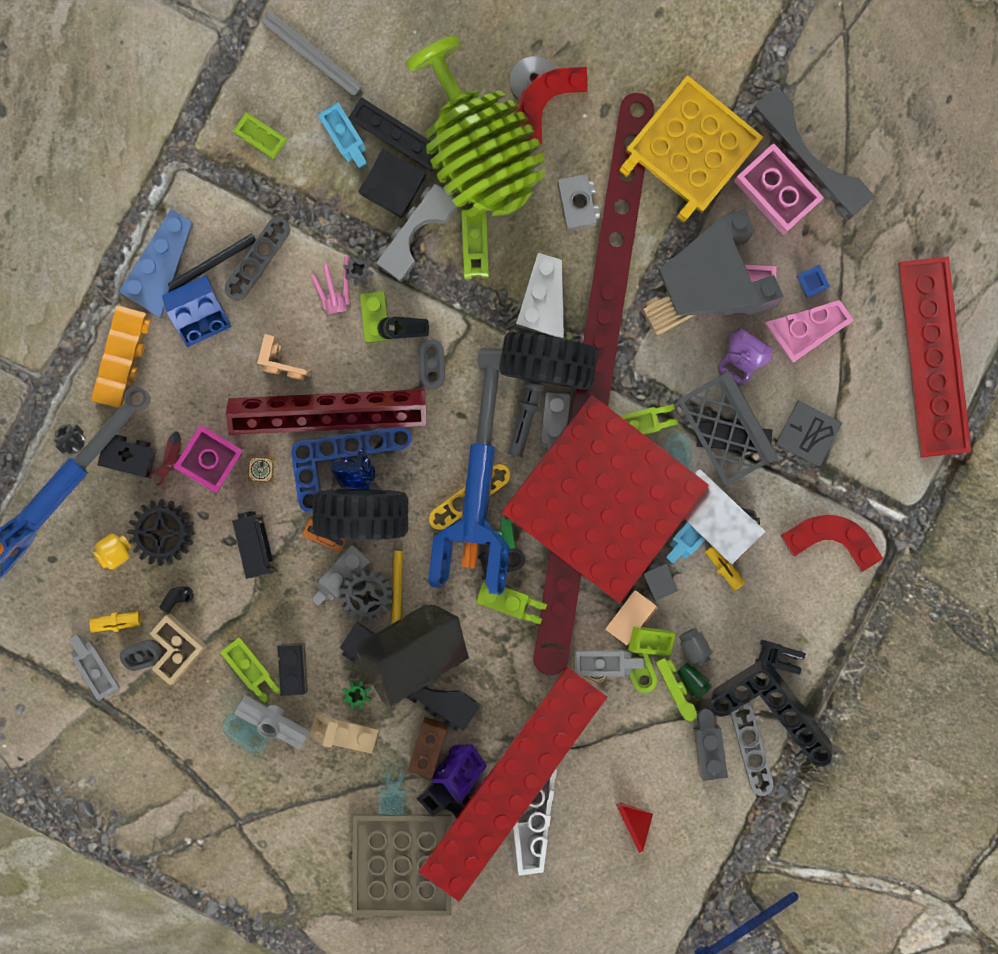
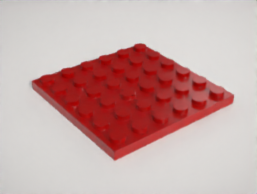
[501,394,709,603]

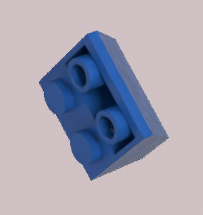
[162,275,232,347]

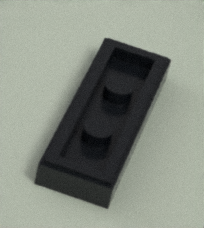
[696,422,773,453]

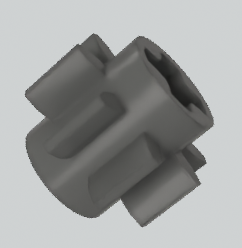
[343,255,374,286]
[54,424,86,454]

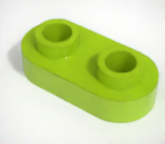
[625,647,657,693]

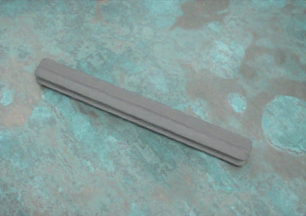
[262,11,362,96]

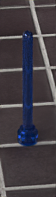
[694,892,799,954]

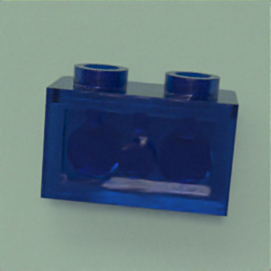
[331,449,375,489]

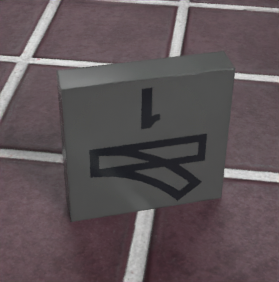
[775,401,842,467]

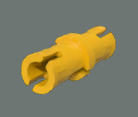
[704,545,746,591]
[89,611,142,633]

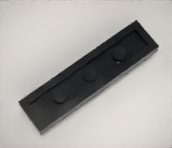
[348,97,439,172]

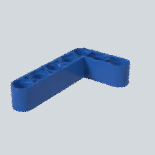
[291,427,413,512]

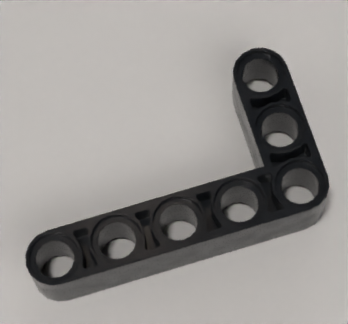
[710,661,832,767]

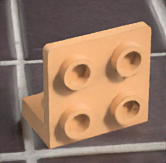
[258,334,312,381]

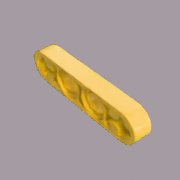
[429,464,510,530]

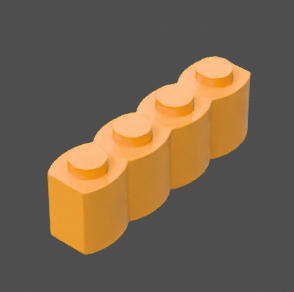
[91,306,151,408]

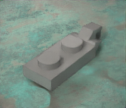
[541,392,570,451]
[311,544,370,606]
[69,633,120,701]
[575,650,645,676]

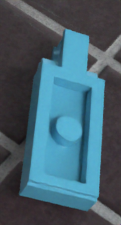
[318,102,368,170]
[665,522,705,565]

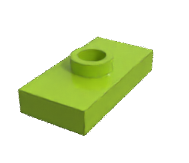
[233,112,288,160]
[628,626,676,656]

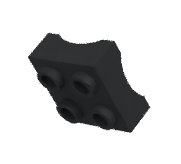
[358,148,426,218]

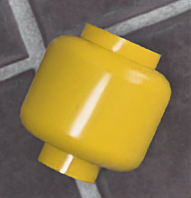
[92,533,131,570]

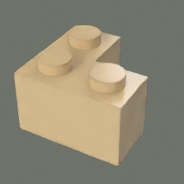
[150,614,207,686]

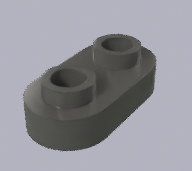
[419,339,445,389]
[120,640,164,671]

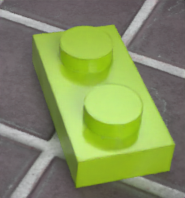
[360,291,390,343]

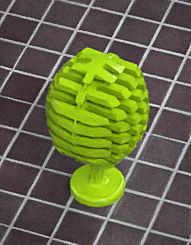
[405,35,545,217]

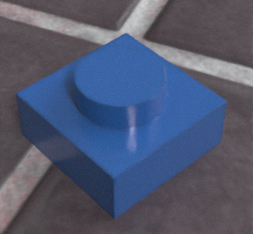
[796,265,830,298]

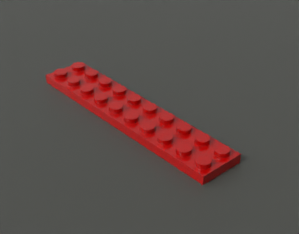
[418,667,607,902]

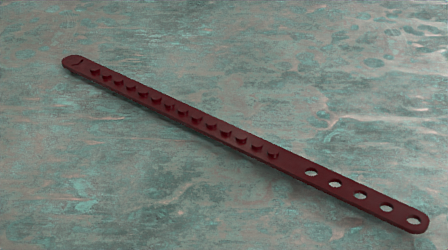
[533,93,654,675]

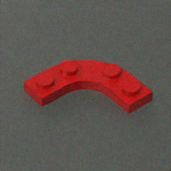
[515,67,588,144]
[780,515,883,572]

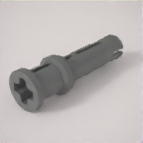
[507,382,545,458]

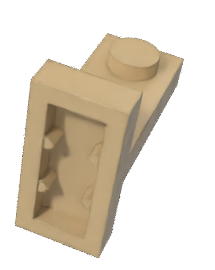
[309,712,378,754]

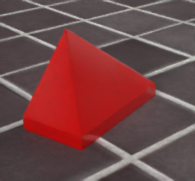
[616,802,653,853]

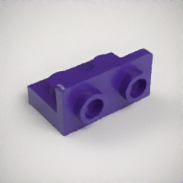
[431,744,487,801]

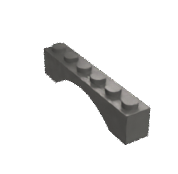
[752,86,875,220]

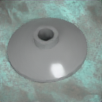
[510,56,555,100]

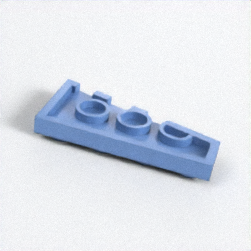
[118,209,193,319]

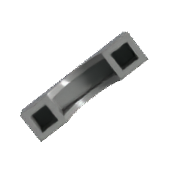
[376,184,458,283]

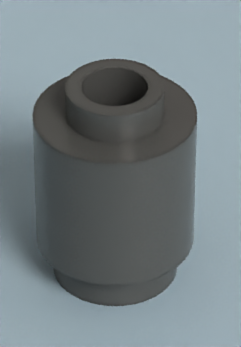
[679,628,712,666]

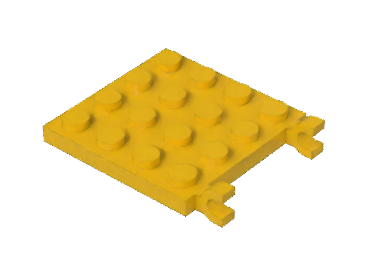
[619,75,763,223]

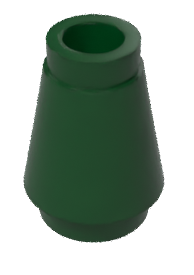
[677,662,713,699]

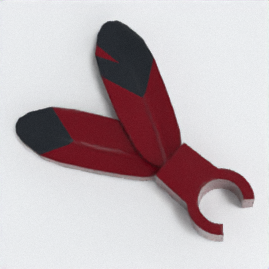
[149,431,181,486]

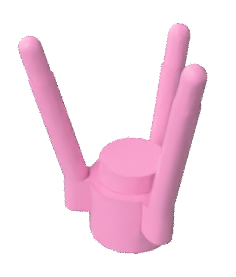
[311,255,350,315]

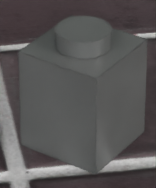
[642,561,678,601]

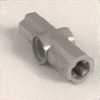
[234,694,309,749]

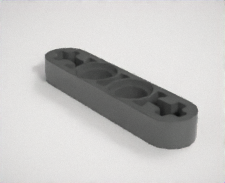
[225,217,290,301]

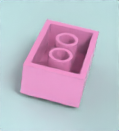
[733,143,824,235]

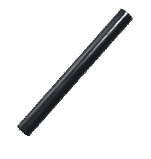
[168,233,256,291]

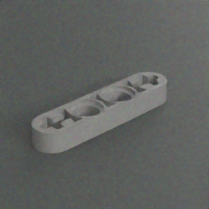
[730,703,773,796]

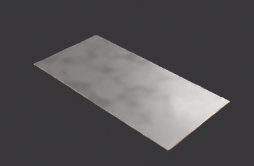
[684,469,766,565]

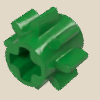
[342,680,372,710]

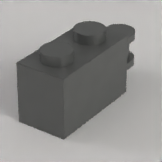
[693,708,728,781]

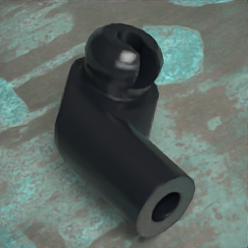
[159,586,194,613]

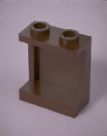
[408,717,448,779]

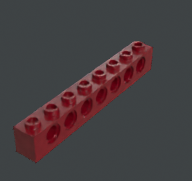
[226,389,427,435]

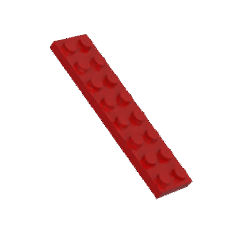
[898,256,971,458]

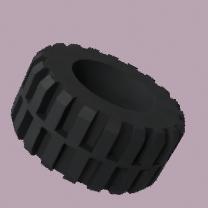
[499,332,598,390]
[313,489,409,540]

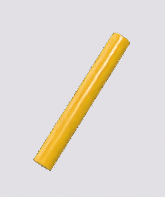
[391,550,403,625]

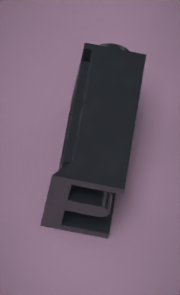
[232,511,278,579]

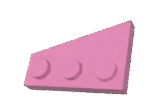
[764,300,854,363]

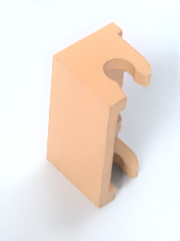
[605,590,658,647]

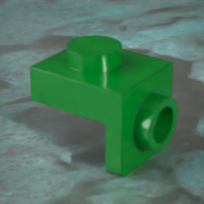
[497,516,515,549]

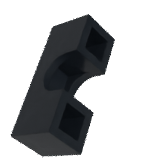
[416,782,471,818]

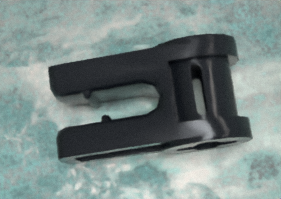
[377,316,429,339]
[755,639,806,675]

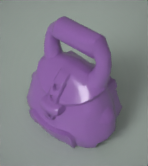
[718,328,773,386]

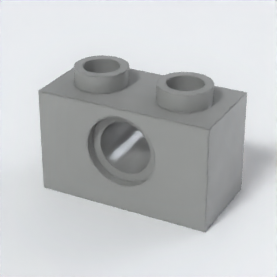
[557,174,600,232]

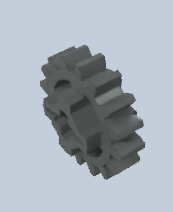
[339,568,393,622]

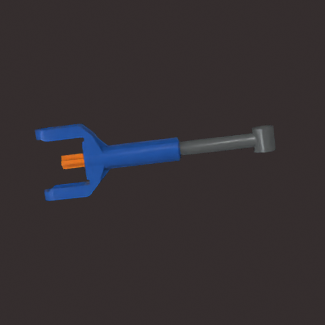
[428,348,510,595]
[0,386,151,578]

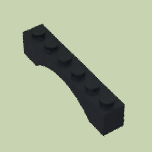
[340,622,480,731]

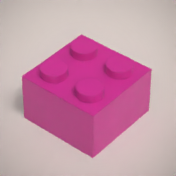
[174,425,243,494]

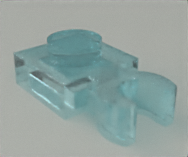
[378,771,406,816]

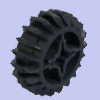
[127,499,195,566]

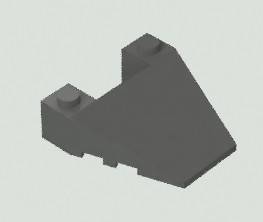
[659,209,784,315]

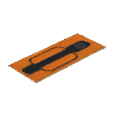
[302,518,346,553]

